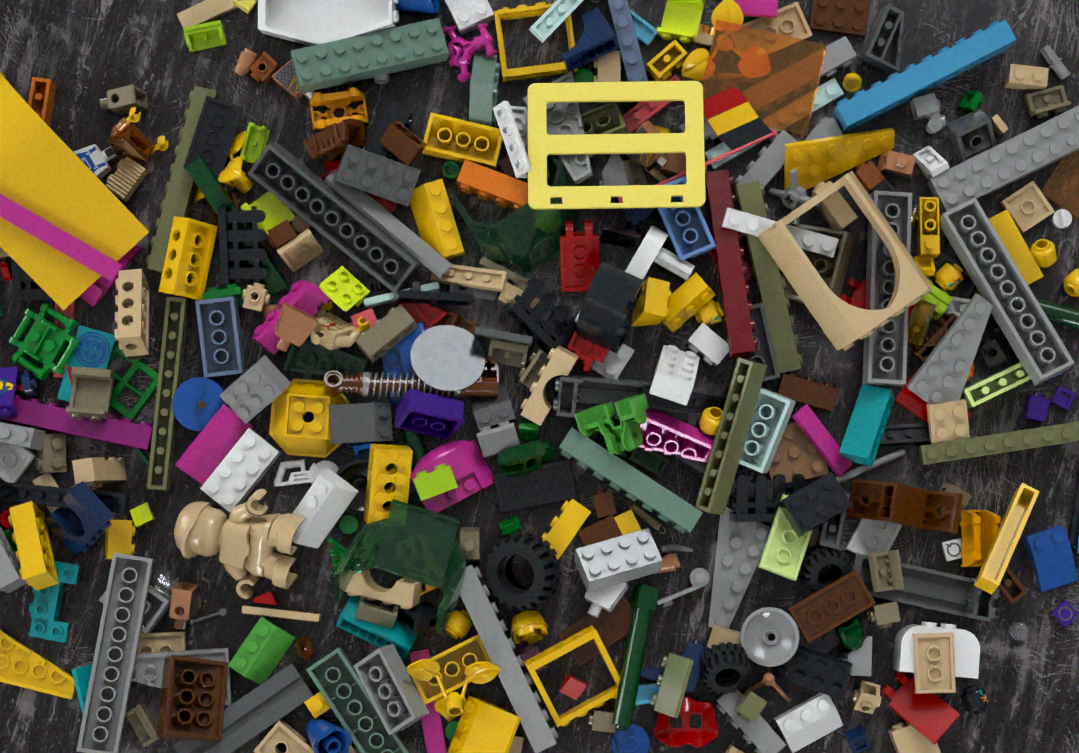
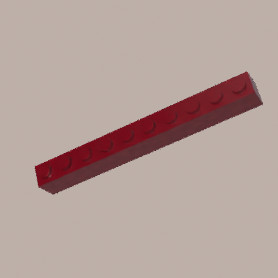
[705,170,758,359]

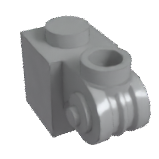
[909,93,946,134]

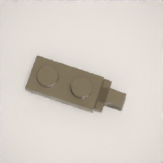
[479,257,528,291]

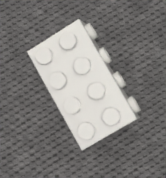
[493,101,550,178]

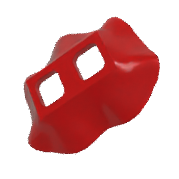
[654,696,719,748]

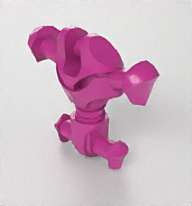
[443,23,497,83]

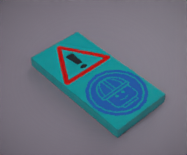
[57,325,116,402]

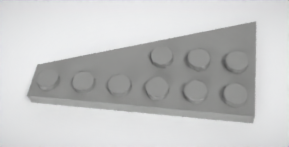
[523,71,593,185]
[906,293,993,404]
[708,507,771,628]
[132,647,232,706]

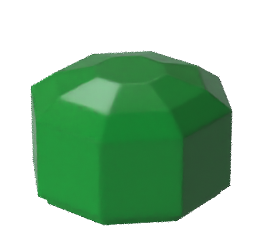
[441,161,460,180]

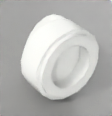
[1052,209,1072,229]

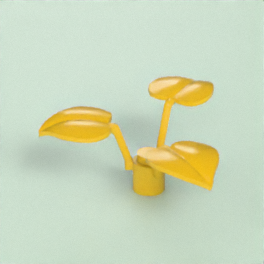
[681,0,771,81]
[195,130,253,203]
[406,659,501,722]

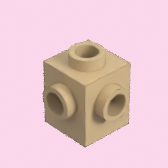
[242,283,271,312]
[852,680,882,715]

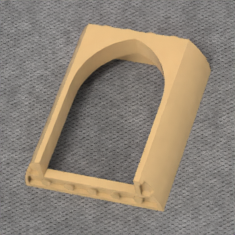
[758,171,932,351]

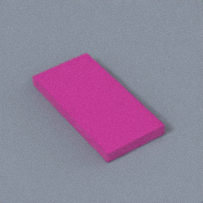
[175,404,253,485]

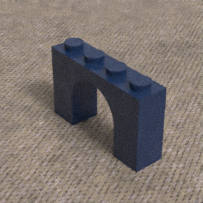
[44,481,115,556]

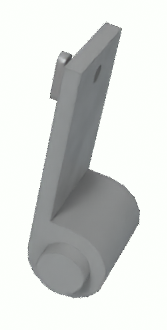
[657,568,710,608]

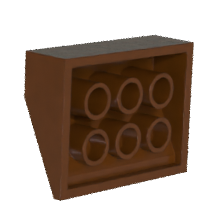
[157,655,228,741]

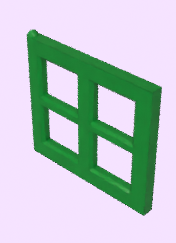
[108,343,159,420]

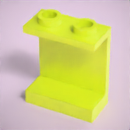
[656,0,706,44]

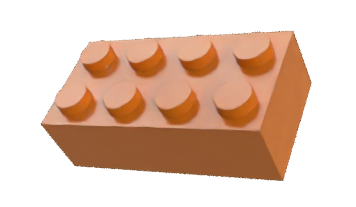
[457,160,531,215]

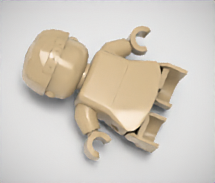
[174,489,305,599]

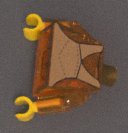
[108,107,168,161]

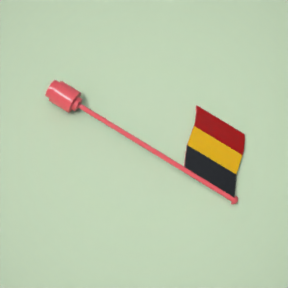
[618,87,777,209]

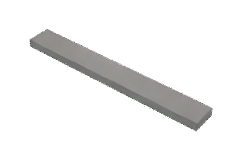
[324,169,452,278]

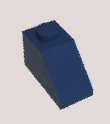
[624,208,657,227]

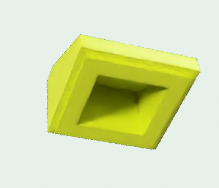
[130,502,155,528]

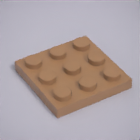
[768,422,829,482]

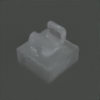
[154,572,179,598]

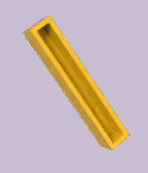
[974,483,1040,595]

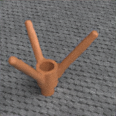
[749,667,790,702]

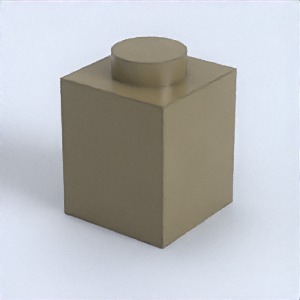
[588,709,616,733]

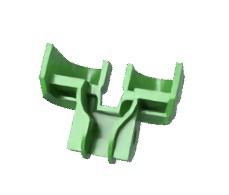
[574,393,649,455]

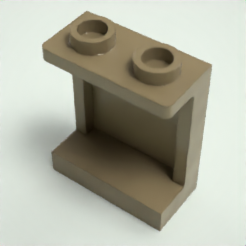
[66,366,115,421]

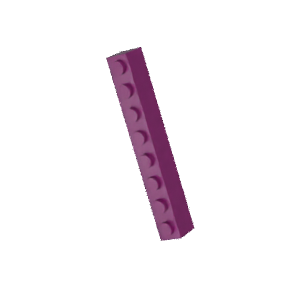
[0,395,153,452]

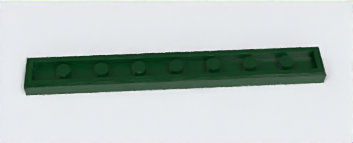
[185,157,289,296]

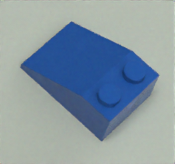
[1021,525,1078,592]

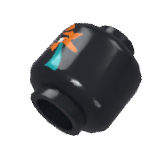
[960,684,989,715]

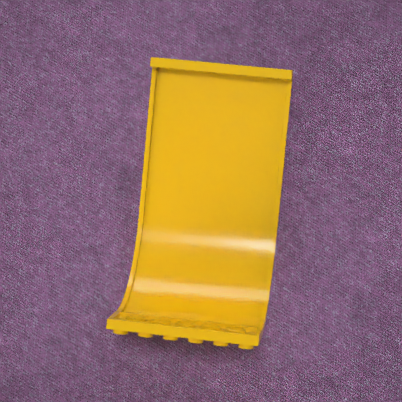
[0,70,149,310]

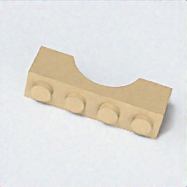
[520,345,579,426]
[340,565,422,609]

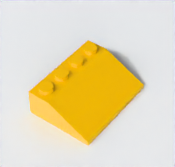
[447,696,521,753]

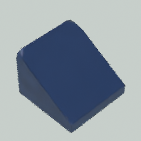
[844,725,871,753]

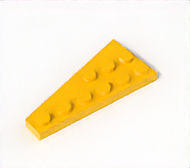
[784,128,895,191]
[0,630,76,700]

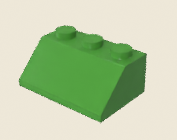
[228,616,296,685]

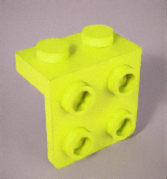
[240,191,295,240]
[319,266,370,311]

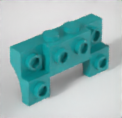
[29,561,81,643]

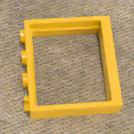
[494,0,578,82]
[523,625,620,727]

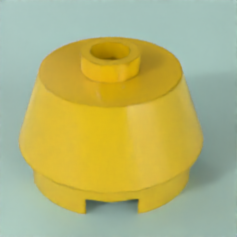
[510,610,548,644]

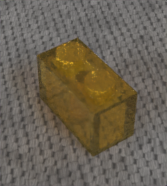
[907,299,937,346]

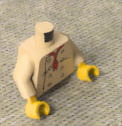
[310,300,370,350]

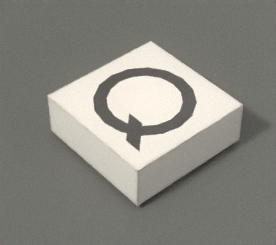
[941,538,962,562]

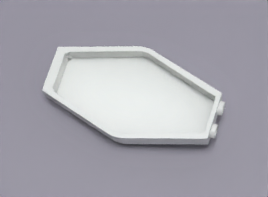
[258,0,399,46]

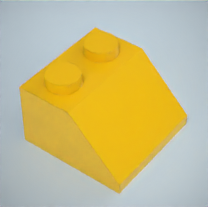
[631,277,671,327]

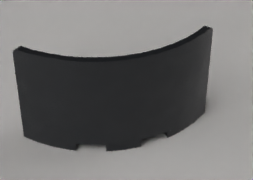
[576,262,644,354]

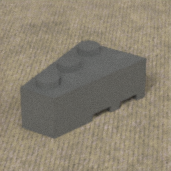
[859,4,905,75]

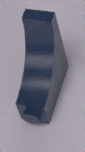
[562,8,620,72]
[641,639,707,693]

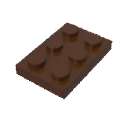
[809,0,870,38]

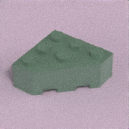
[469,53,500,127]

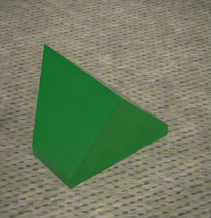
[328,538,356,578]

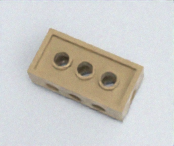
[114,269,150,357]
[254,719,314,753]

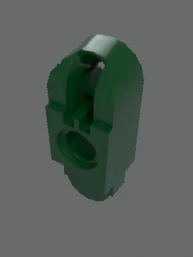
[497,439,556,476]
[837,614,865,651]

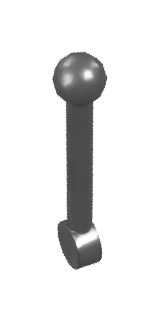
[188,608,227,626]

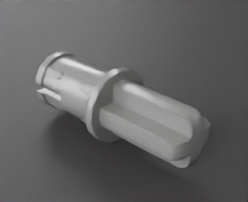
[1040,45,1071,81]

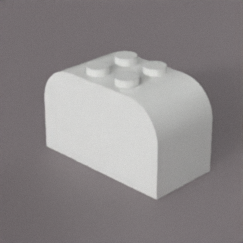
[893,621,980,679]

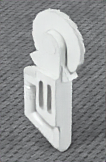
[273,459,339,487]

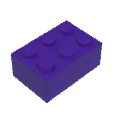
[395,389,464,440]

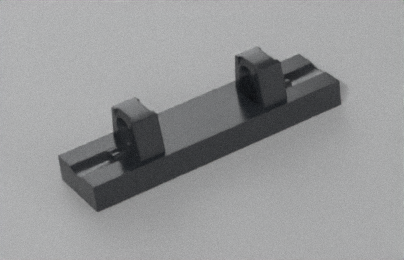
[394,282,474,306]

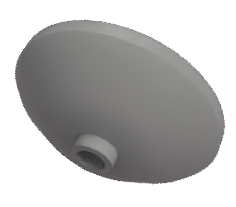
[740,607,800,667]

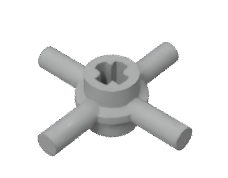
[769,169,821,225]

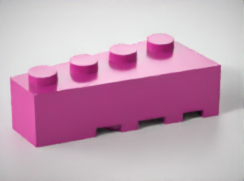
[251,279,330,355]
[638,407,715,462]

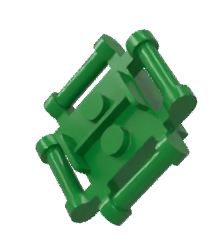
[8,302,81,381]

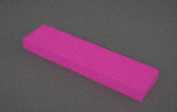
[792,404,852,477]

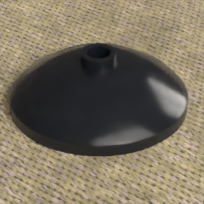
[336,458,390,516]

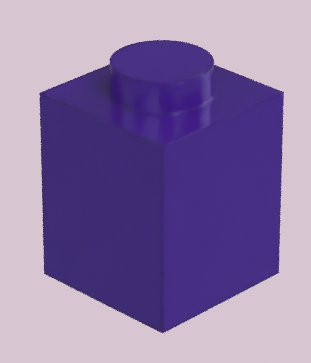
[1022,393,1050,423]

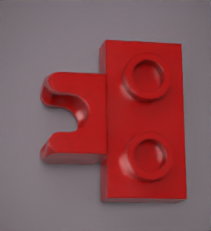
[567,331,609,373]

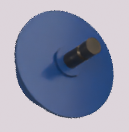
[172,377,227,431]

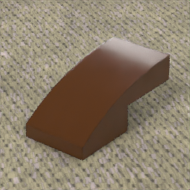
[435,308,479,336]

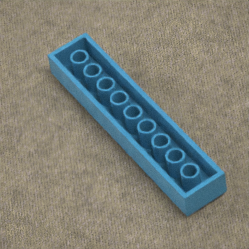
[831,20,1017,134]

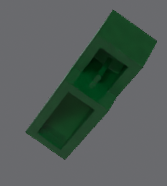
[606,447,669,477]

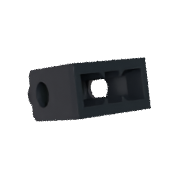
[398,602,448,636]

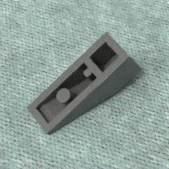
[819,492,850,550]

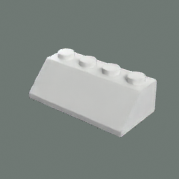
[292,468,358,549]

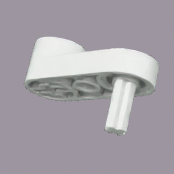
[575,225,695,322]

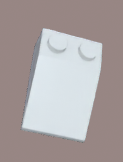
[444,0,495,35]

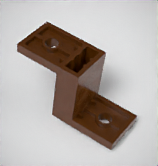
[847,478,963,533]

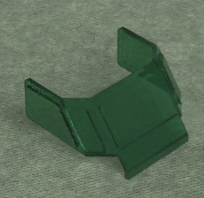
[450,155,579,276]
[334,499,467,633]

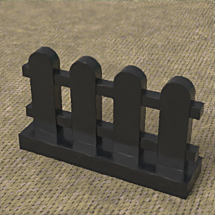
[217,205,269,285]
[11,258,53,305]
[503,279,577,355]
[730,473,808,522]

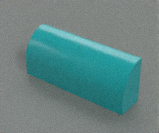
[839,384,895,466]
[336,596,418,660]

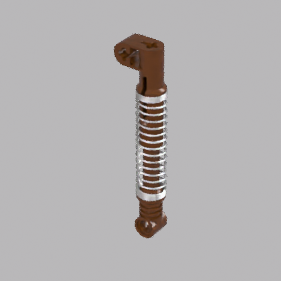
[324,357,499,398]

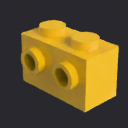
[646,40,688,81]
[105,520,135,560]

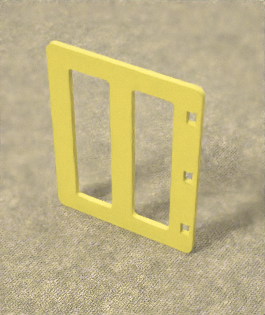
[528,81,706,210]

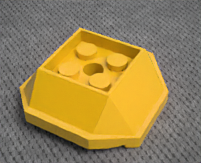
[269,379,350,458]

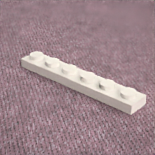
[721,207,838,258]

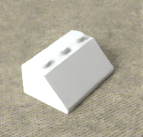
[773,693,843,753]

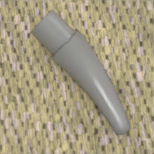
[659,544,694,553]

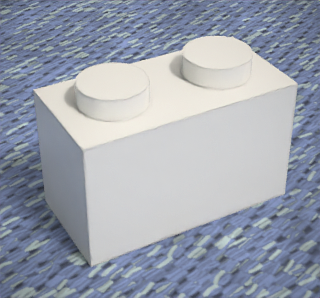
[687,323,729,366]

